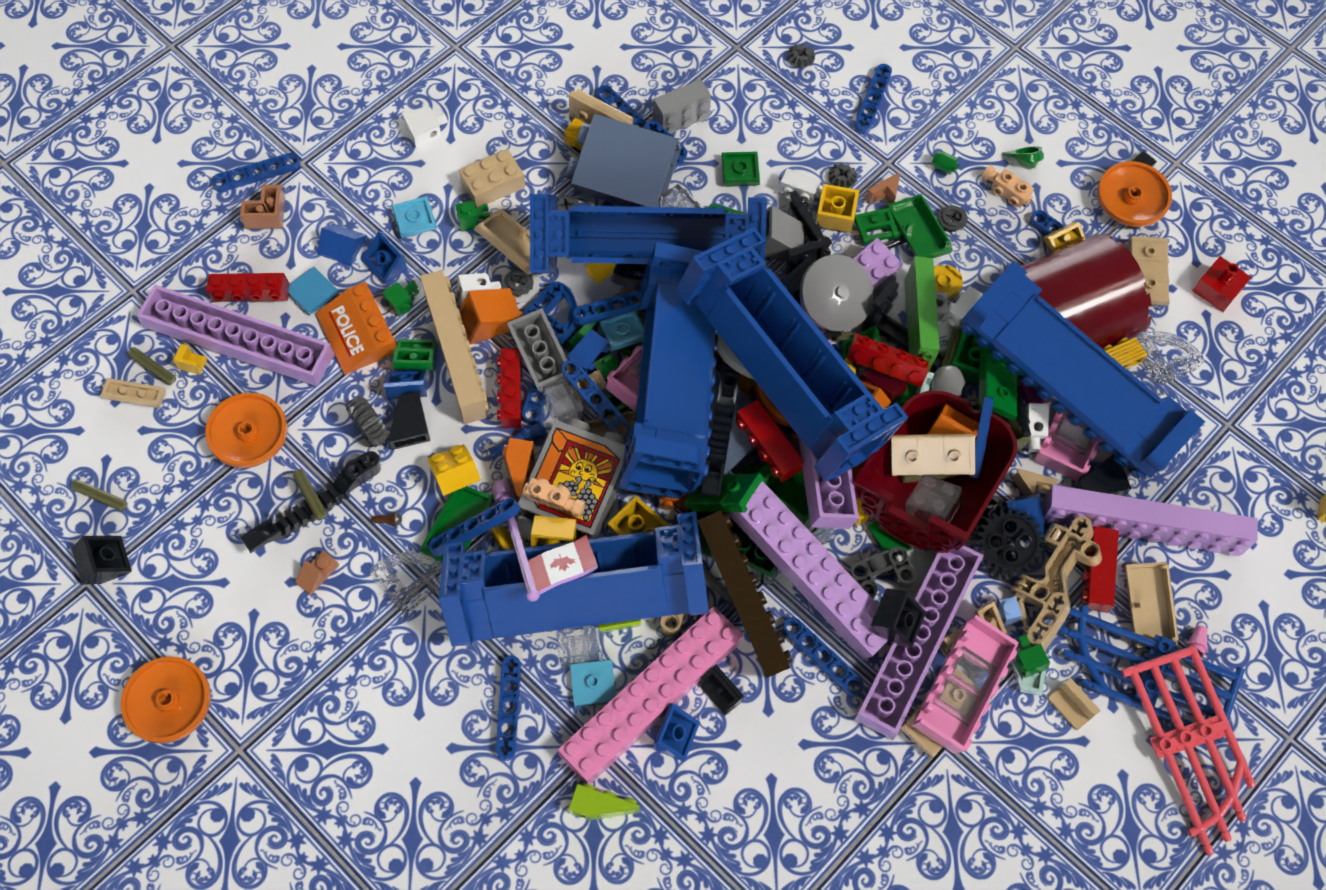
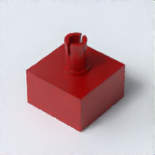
[1192,256,1252,312]

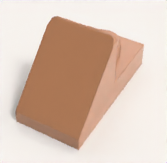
[866,173,900,204]
[295,550,340,595]

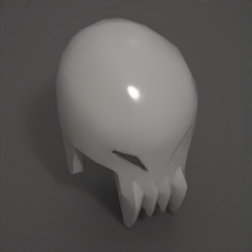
[930,365,966,397]

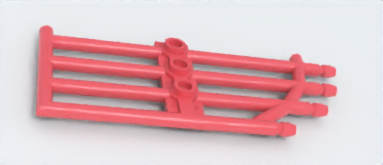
[1121,645,1256,856]

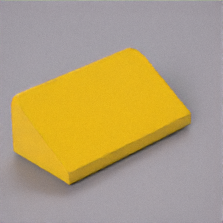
[1043,222,1085,252]
[586,263,617,284]
[490,526,515,551]

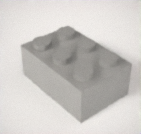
[653,80,711,134]

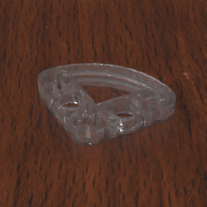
[1136,331,1204,384]
[370,552,442,612]

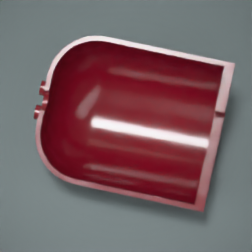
[1021,233,1152,349]
[853,391,1017,553]

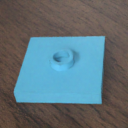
[391,196,437,238]
[599,310,644,352]
[570,660,616,708]

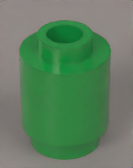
[931,151,960,175]

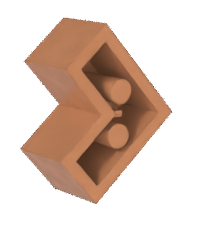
[240,185,285,229]

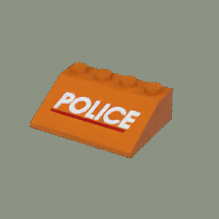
[316,281,397,375]

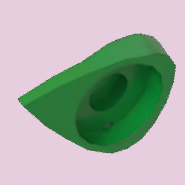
[1003,146,1044,168]

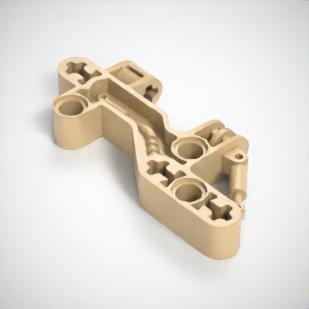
[1010,516,1102,650]

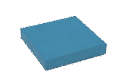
[288,267,339,316]

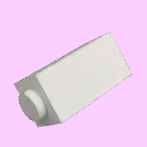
[779,168,822,204]
[945,286,983,329]

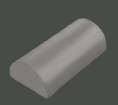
[507,308,573,392]

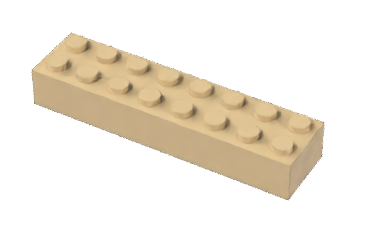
[420,270,489,424]

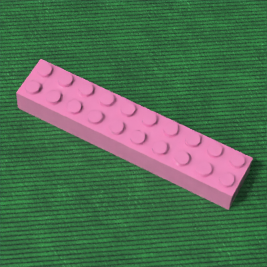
[558,606,744,785]

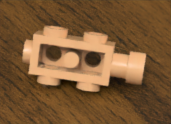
[981,165,1034,208]
[522,478,586,517]

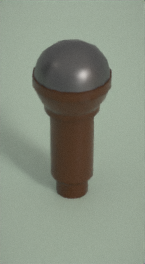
[371,512,402,526]

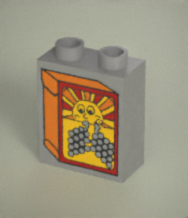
[518,418,627,540]

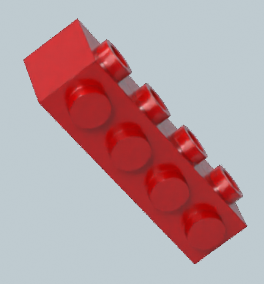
[206,273,290,302]
[847,334,929,387]
[497,348,522,429]
[735,400,804,482]
[1081,526,1119,613]

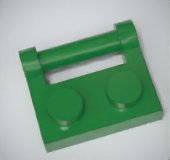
[854,208,899,246]

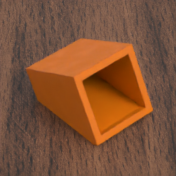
[459,288,522,344]
[927,404,979,437]

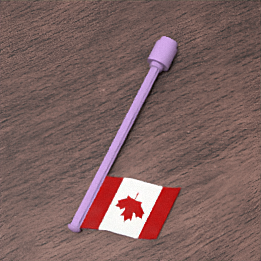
[492,479,598,602]

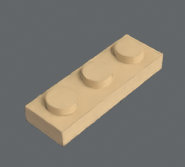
[101,378,166,408]

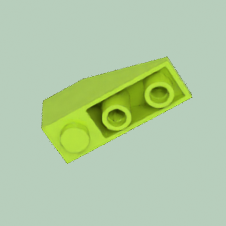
[568,783,640,821]

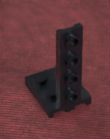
[786,190,832,275]
[861,280,946,371]

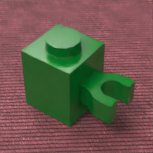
[455,201,490,232]
[382,281,419,317]
[589,352,620,379]
[1014,635,1050,678]

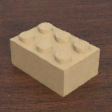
[459,148,525,208]

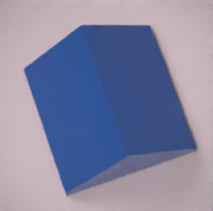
[317,224,367,266]
[362,231,408,284]
[384,370,427,400]
[1005,492,1047,541]
[654,703,700,762]

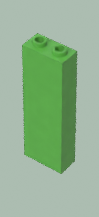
[905,256,940,371]

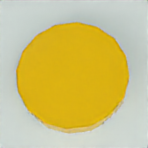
[934,265,963,299]

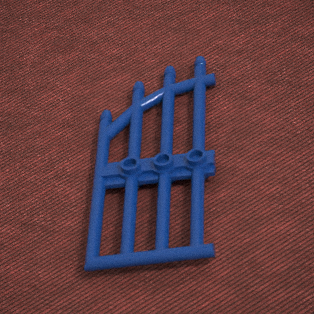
[1058,604,1245,743]

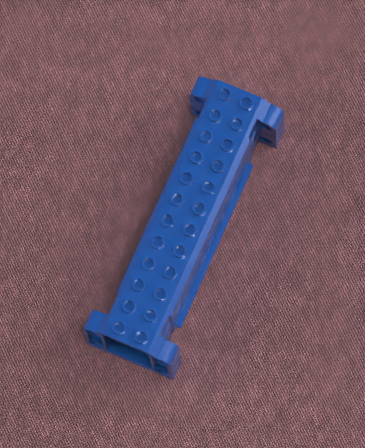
[530,194,767,273]
[676,227,908,482]
[618,241,718,498]
[959,260,1205,480]
[439,512,709,647]

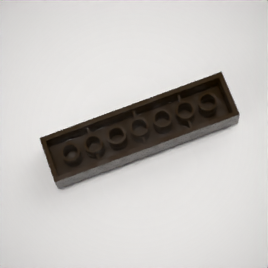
[697,510,794,678]

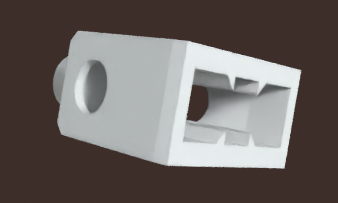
[402,107,448,149]
[456,273,501,307]
[1025,403,1049,452]

